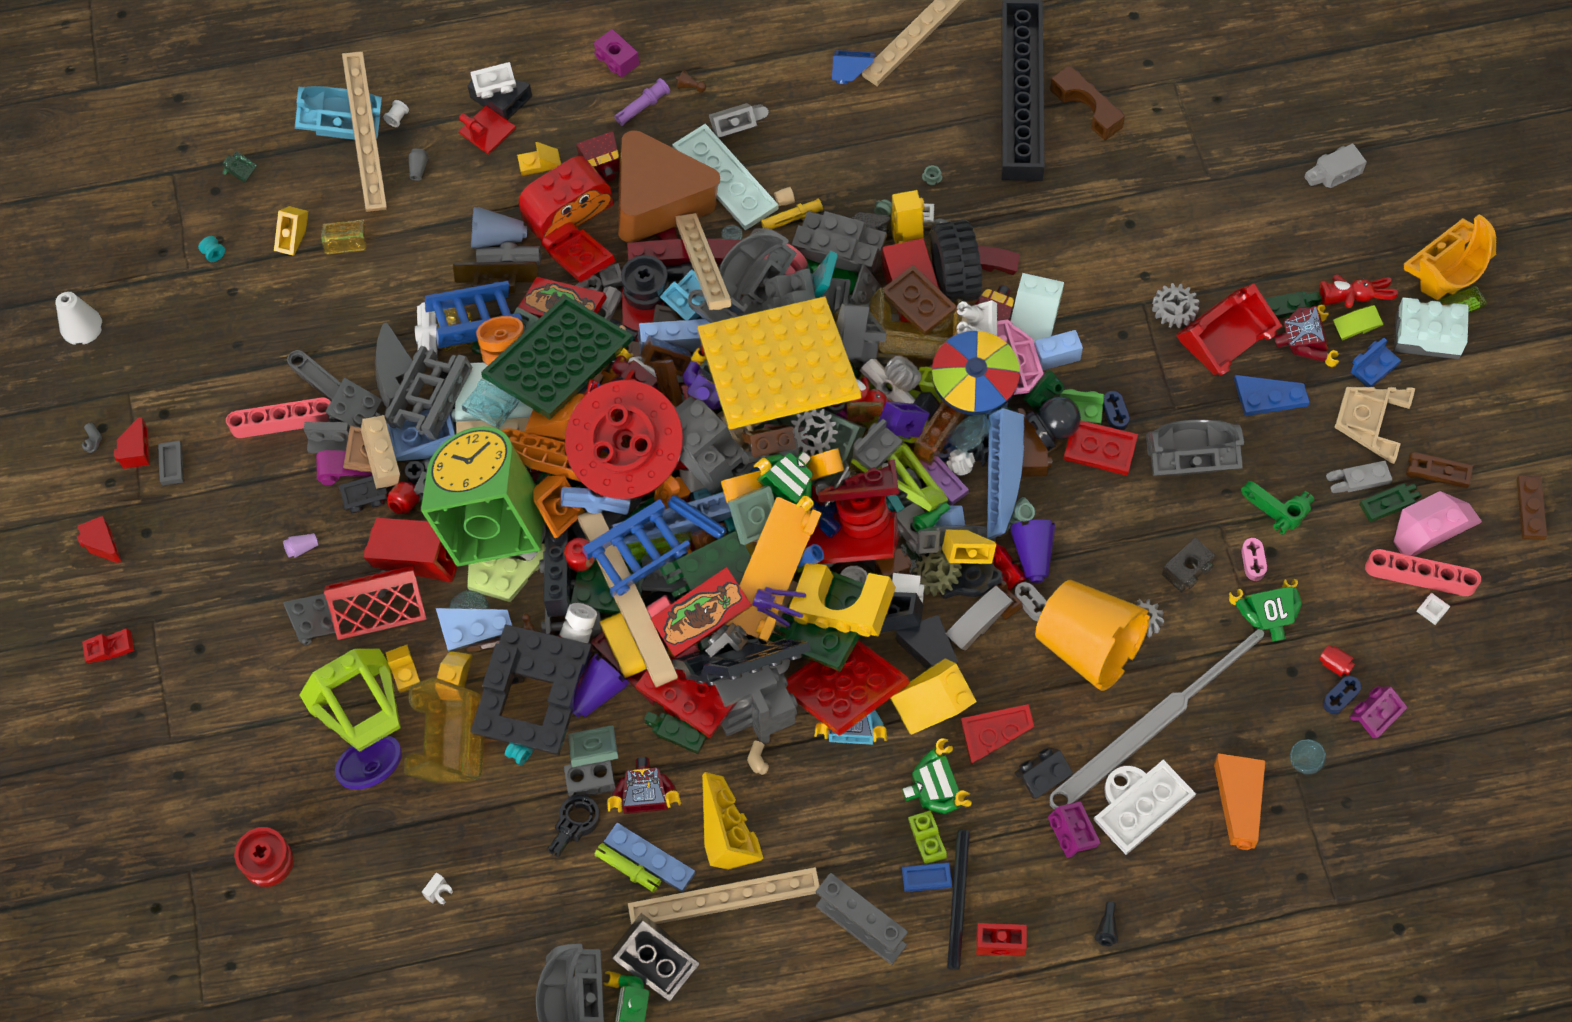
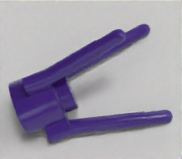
[753,587,806,627]

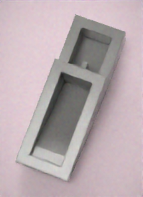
[946,586,1013,651]

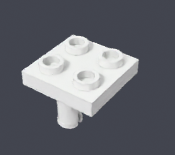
[956,300,997,336]

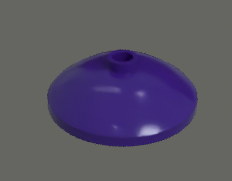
[335,736,402,789]

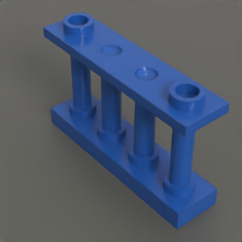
[425,281,522,348]
[583,499,690,597]

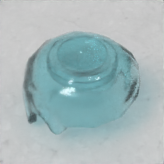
[1290,739,1326,775]

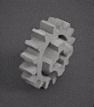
[1152,283,1199,328]
[791,409,838,456]

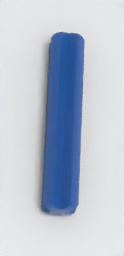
[668,495,726,539]

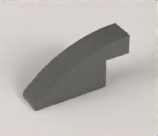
[375,322,412,408]

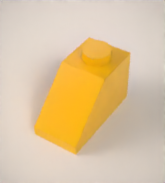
[274,206,308,255]
[942,530,996,564]
[435,651,472,698]

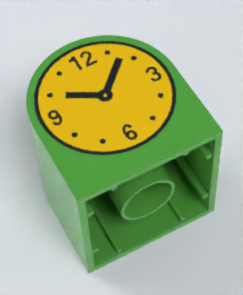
[421,426,544,567]

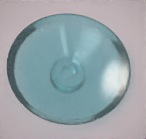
[449,590,489,609]

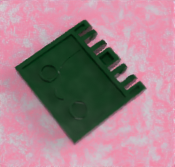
[660,531,751,650]
[767,571,864,672]

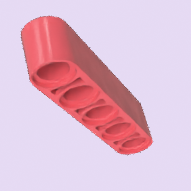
[226,398,331,438]
[1365,549,1481,596]

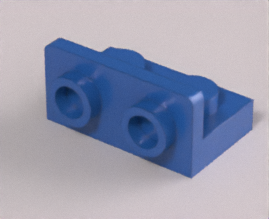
[1351,338,1401,387]

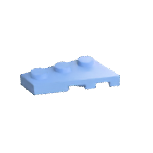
[436,608,512,652]

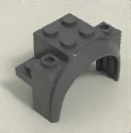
[821,278,887,361]
[672,396,745,495]
[713,665,798,744]

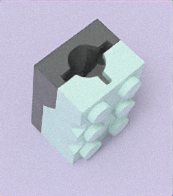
[1394,298,1468,359]

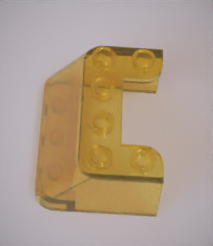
[869,288,962,360]
[404,677,484,783]

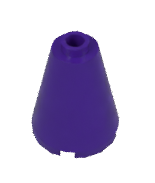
[1010,520,1055,583]
[573,654,630,718]

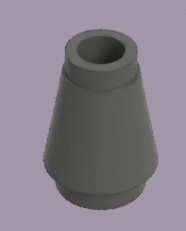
[408,149,429,181]

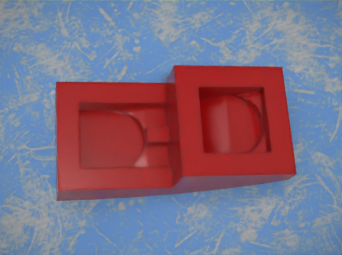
[82,629,134,663]

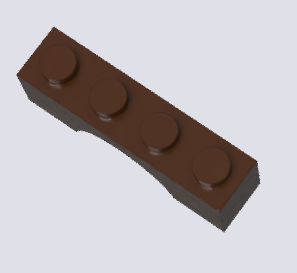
[1050,65,1125,141]

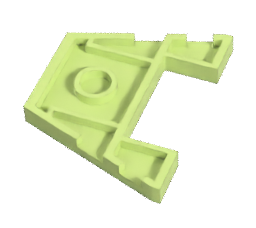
[467,543,545,602]

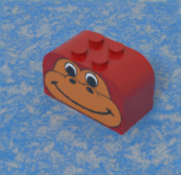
[519,156,613,242]

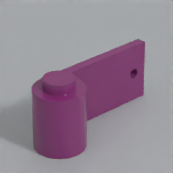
[316,450,373,485]

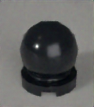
[1025,396,1081,451]

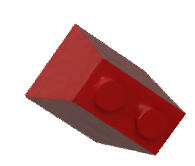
[881,238,939,323]
[363,518,457,582]

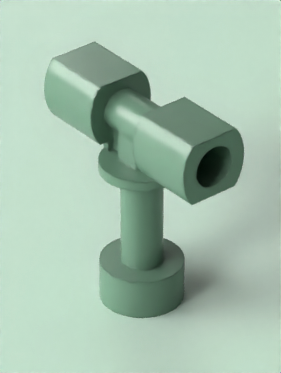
[999,497,1035,537]

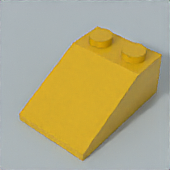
[890,659,977,735]

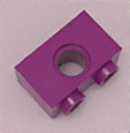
[594,29,640,78]

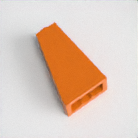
[1214,753,1265,850]

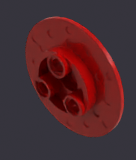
[565,380,683,499]

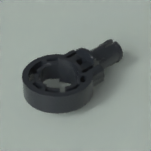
[547,795,600,857]

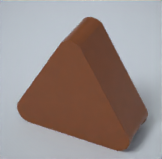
[618,131,720,243]

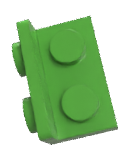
[1060,389,1104,425]

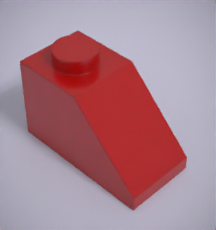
[114,417,149,469]
[77,516,122,563]

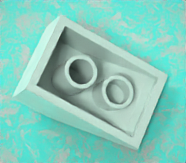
[1010,273,1064,343]

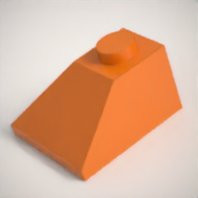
[533,475,585,538]

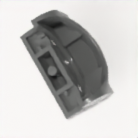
[792,211,887,274]
[719,228,797,316]
[762,269,815,311]
[1146,419,1244,476]
[536,944,604,1022]

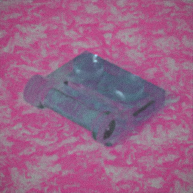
[462,378,520,428]

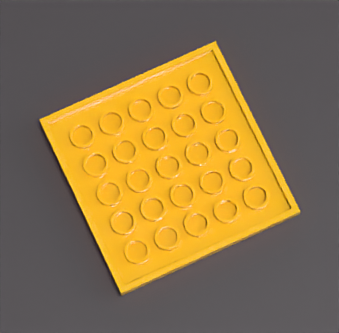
[697,297,861,430]

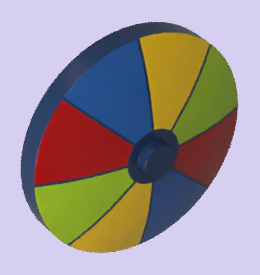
[932,331,1020,415]

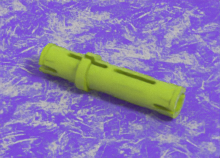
[595,843,661,893]

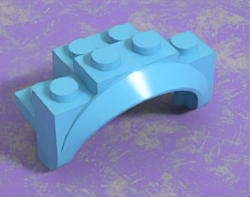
[295,86,382,140]

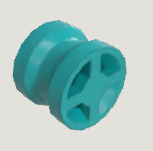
[198,236,225,262]
[505,743,533,766]

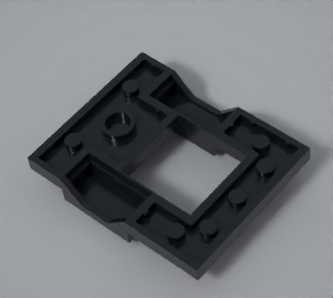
[470,624,593,755]
[672,635,811,685]

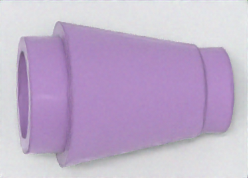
[283,533,318,558]

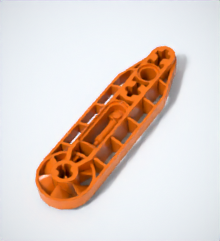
[502,428,609,482]

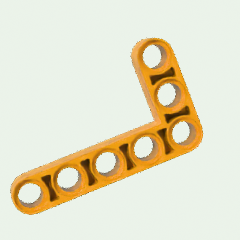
[721,448,844,503]

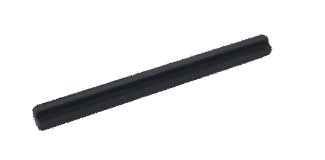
[947,830,970,970]

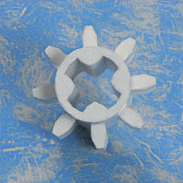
[947,448,975,475]

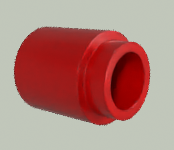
[1319,645,1355,677]

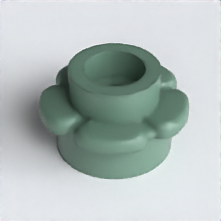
[922,165,942,185]
[874,199,892,219]

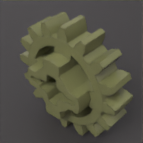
[912,550,962,596]

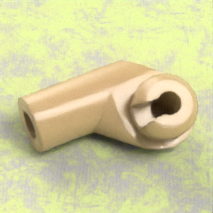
[747,741,769,775]

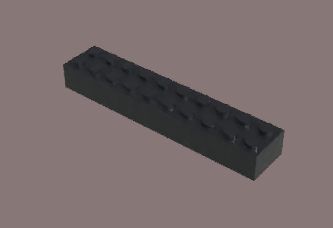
[1001,0,1045,181]

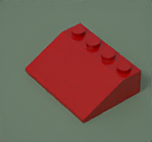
[803,510,899,566]

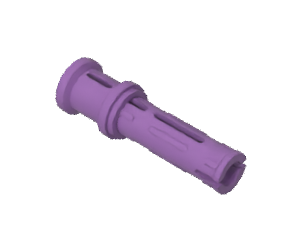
[614,78,670,126]

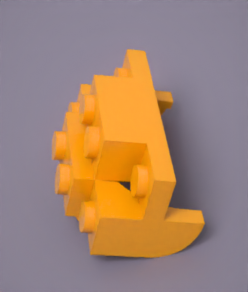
[1404,214,1496,300]

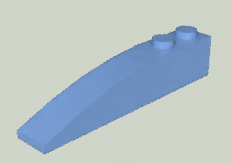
[987,408,1024,539]
[613,492,732,556]

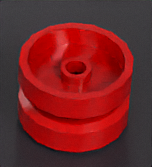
[836,496,889,539]
[234,827,294,887]

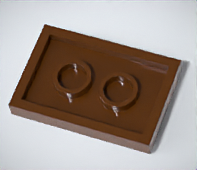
[881,265,957,336]

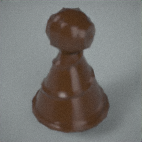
[675,70,706,92]

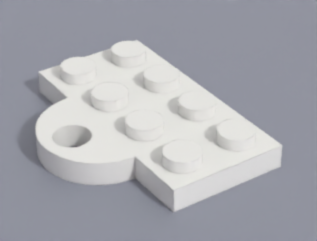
[1094,760,1196,855]

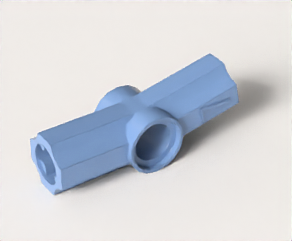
[560,487,631,515]

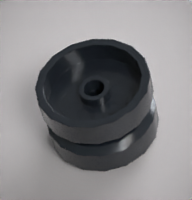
[621,255,669,310]

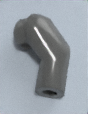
[82,422,102,453]

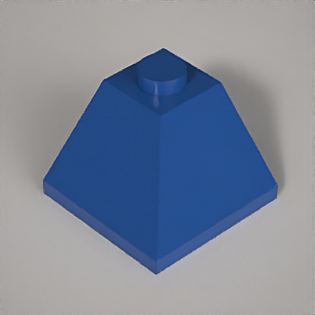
[832,50,875,84]

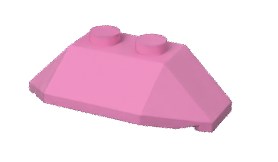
[997,320,1044,395]
[1393,491,1482,556]

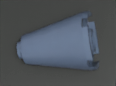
[471,207,527,249]

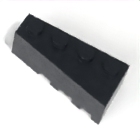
[860,592,924,637]

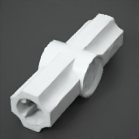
[415,303,438,361]
[860,359,915,403]

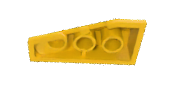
[702,772,763,870]

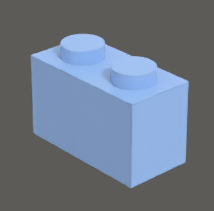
[1034,330,1083,370]

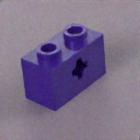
[878,402,930,439]

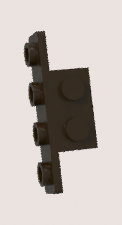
[453,262,538,294]

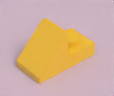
[517,142,561,176]
[386,645,421,693]

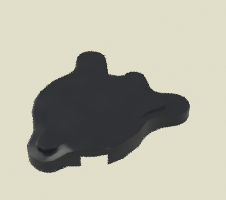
[939,563,1003,599]

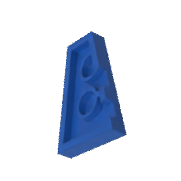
[1234,375,1309,416]

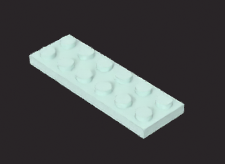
[672,124,779,231]

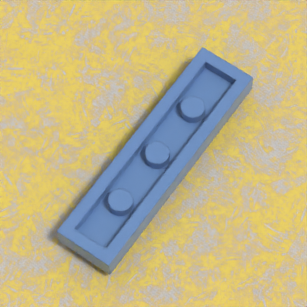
[604,823,696,893]

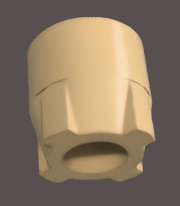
[774,187,795,206]

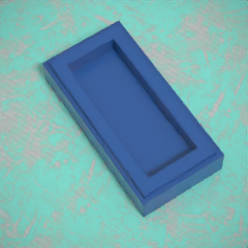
[902,862,952,892]

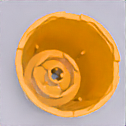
[1035,580,1150,691]

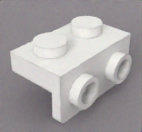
[470,62,516,99]

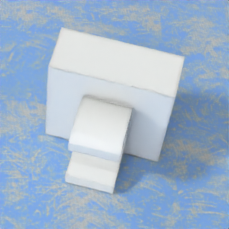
[422,873,453,904]

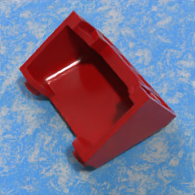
[1176,283,1282,376]

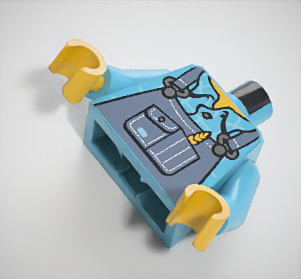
[814,710,887,745]

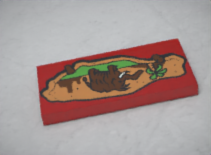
[518,277,607,318]
[650,567,752,657]

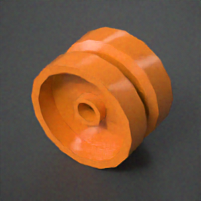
[476,316,524,365]

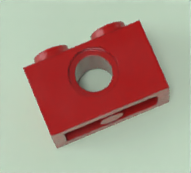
[976,923,1027,956]

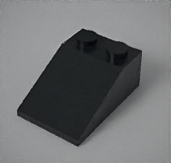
[611,913,700,1001]

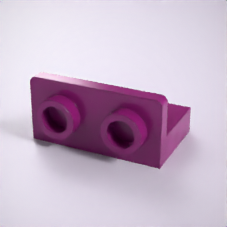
[1349,686,1407,738]
[1048,801,1101,858]

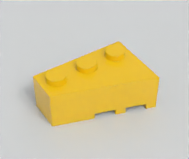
[891,190,925,244]

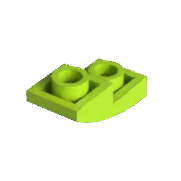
[1333,305,1383,341]
[908,811,947,865]

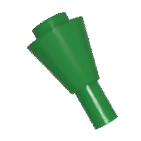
[913,502,950,533]

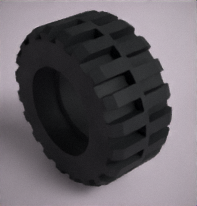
[930,219,982,303]

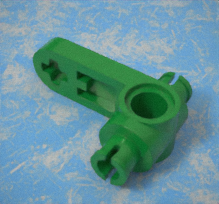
[1241,481,1315,535]

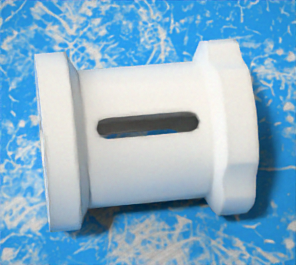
[383,100,409,127]

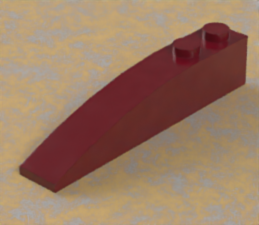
[627,239,741,267]

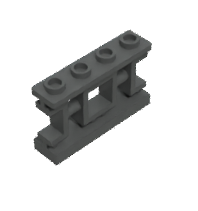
[384,346,473,440]

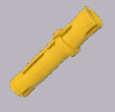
[761,198,823,230]

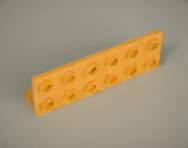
[725,497,821,641]

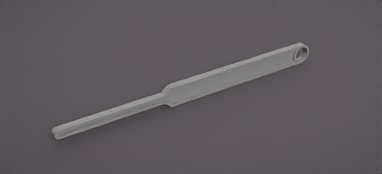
[1049,629,1264,810]

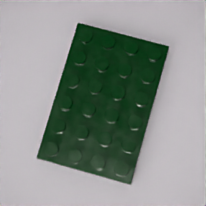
[481,295,633,419]

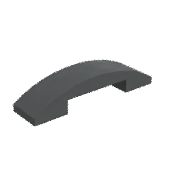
[917,525,996,553]

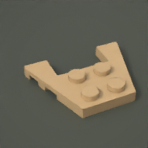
[1335,387,1415,464]

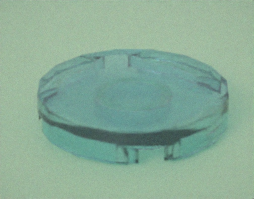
[951,414,991,451]

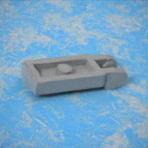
[1326,461,1392,493]

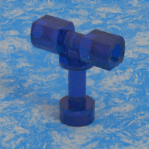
[801,497,842,538]

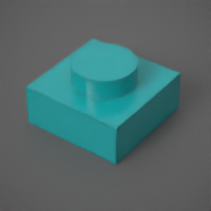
[886,495,904,513]

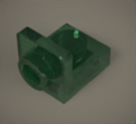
[222,151,257,183]

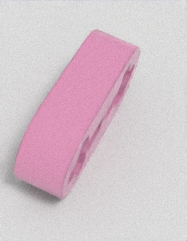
[1241,538,1267,581]

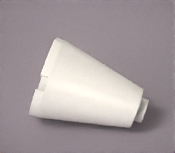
[56,292,102,345]

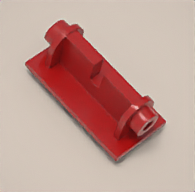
[992,543,1026,590]

